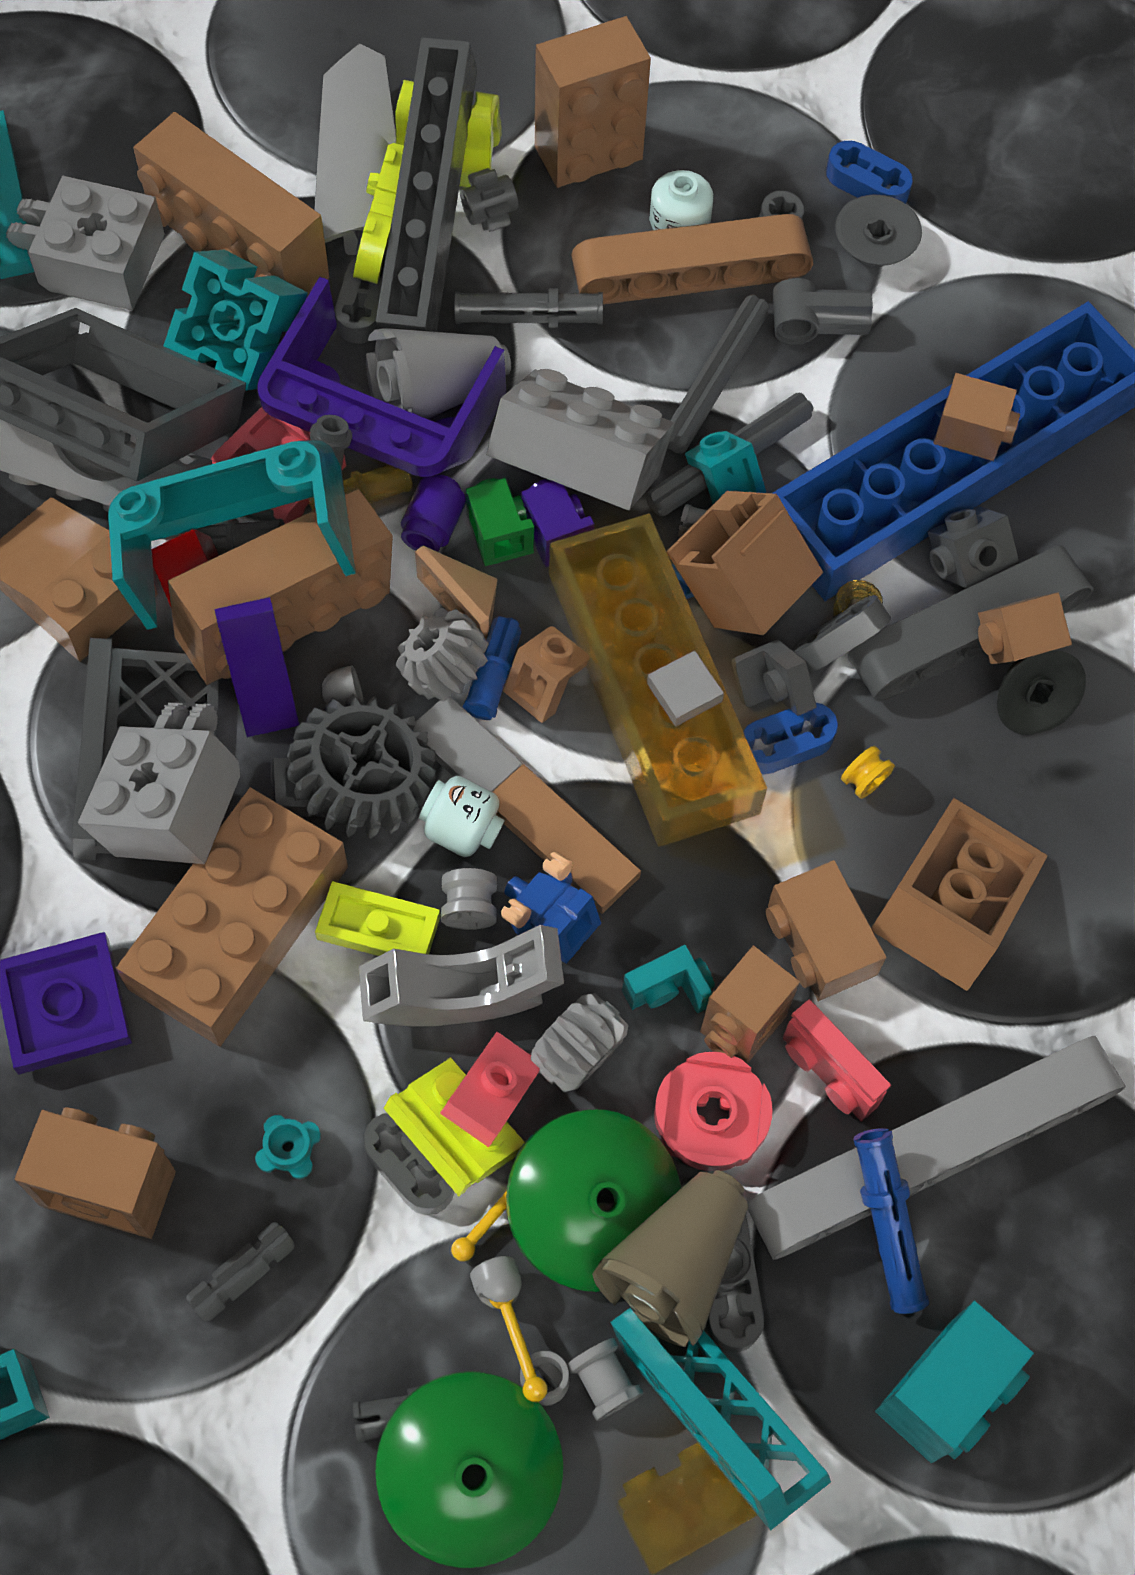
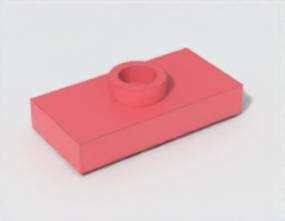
[440,1032,540,1147]

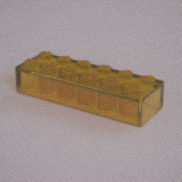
[549,513,767,847]

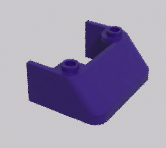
[257,277,506,477]

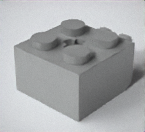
[6,175,165,311]
[78,703,240,864]

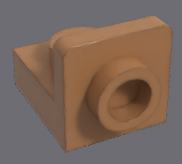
[503,626,590,723]

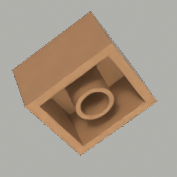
[14,1107,176,1239]

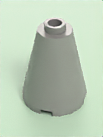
[366,328,511,419]

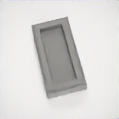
[413,696,523,792]

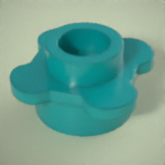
[255,1115,321,1179]

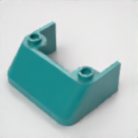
[108,440,356,630]

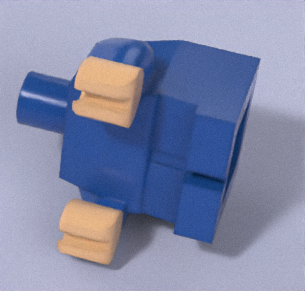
[501,852,601,964]

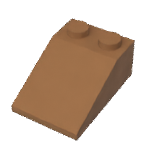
[0,497,158,662]
[871,798,1048,991]

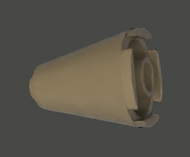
[592,1170,748,1347]

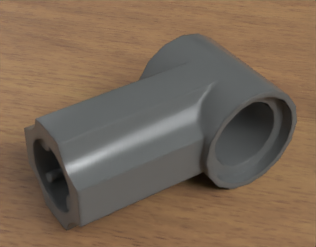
[773,278,873,345]

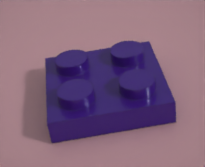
[0,932,132,1075]

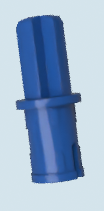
[463,616,522,720]

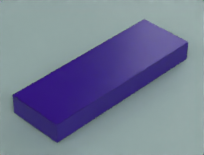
[214,597,299,737]

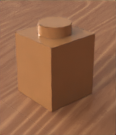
[933,373,1020,461]
[978,592,1072,664]

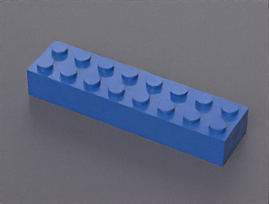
[772,301,1135,601]

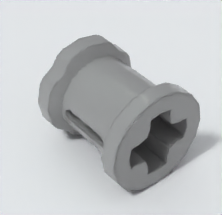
[567,1338,644,1422]

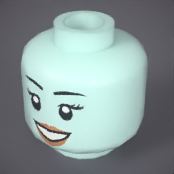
[649,170,714,230]
[418,776,505,857]

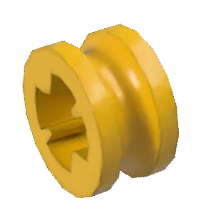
[841,746,895,799]

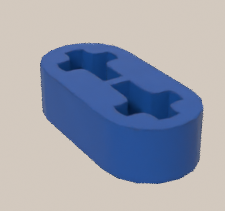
[826,141,913,204]
[738,703,838,775]

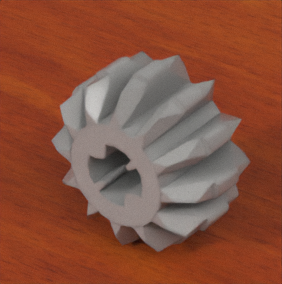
[396,607,489,702]
[530,993,628,1092]

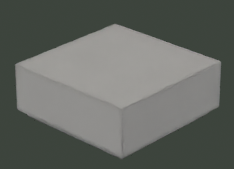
[647,651,724,726]

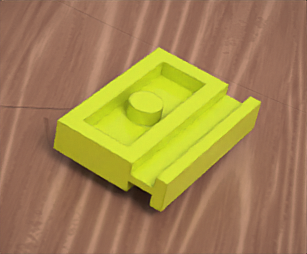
[383,1058,525,1196]

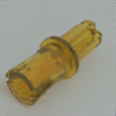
[308,465,412,511]

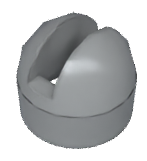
[322,665,364,706]
[520,1351,569,1406]

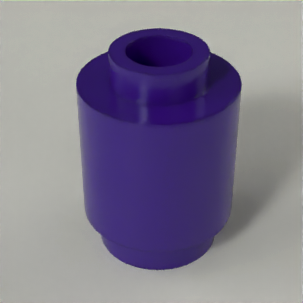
[401,475,466,552]

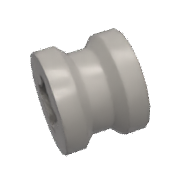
[441,868,497,930]

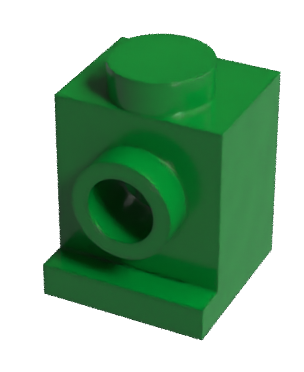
[465,478,534,566]

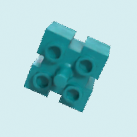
[163,249,308,391]

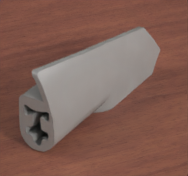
[314,44,396,255]

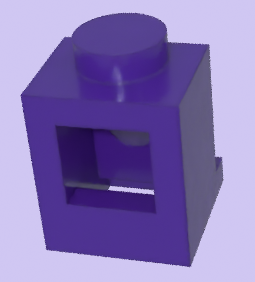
[522,479,594,567]

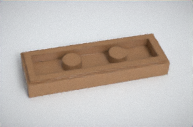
[493,764,641,914]

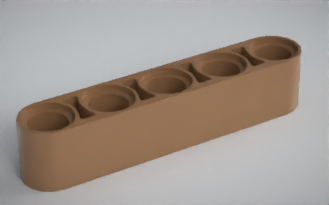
[571,214,813,304]

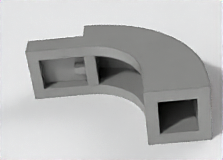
[359,925,564,1026]

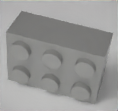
[486,369,675,510]

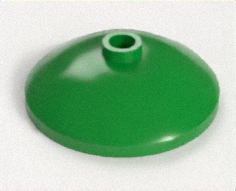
[506,1109,681,1292]
[375,1371,563,1568]

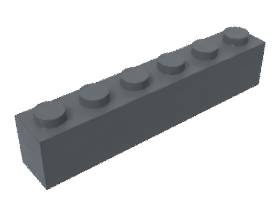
[376,37,477,332]

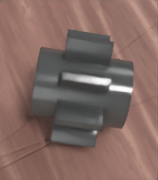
[460,168,519,232]

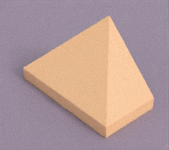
[415,546,498,639]

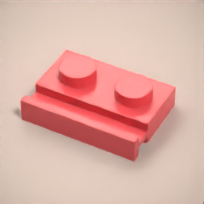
[783,999,891,1122]

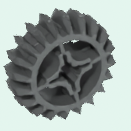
[287,693,436,839]

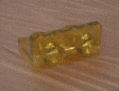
[616,1442,758,1575]

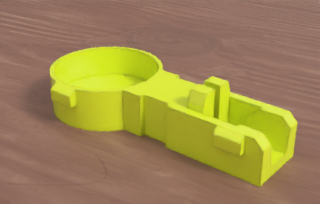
[353,143,404,284]

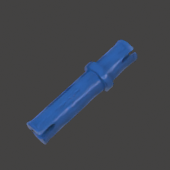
[853,1128,929,1314]

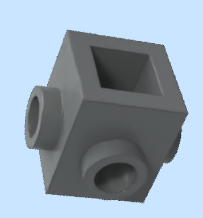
[927,507,1019,589]

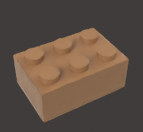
[535,16,651,188]

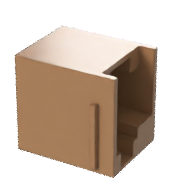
[666,491,823,635]

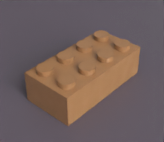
[133,112,330,299]
[168,489,393,685]
[116,787,348,1047]

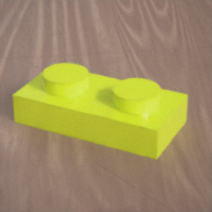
[315,881,440,956]

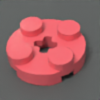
[654,1052,772,1171]

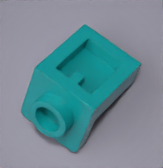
[685,431,767,504]
[622,945,715,1013]

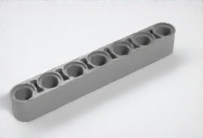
[747,1036,1126,1260]

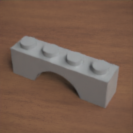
[0,419,212,512]

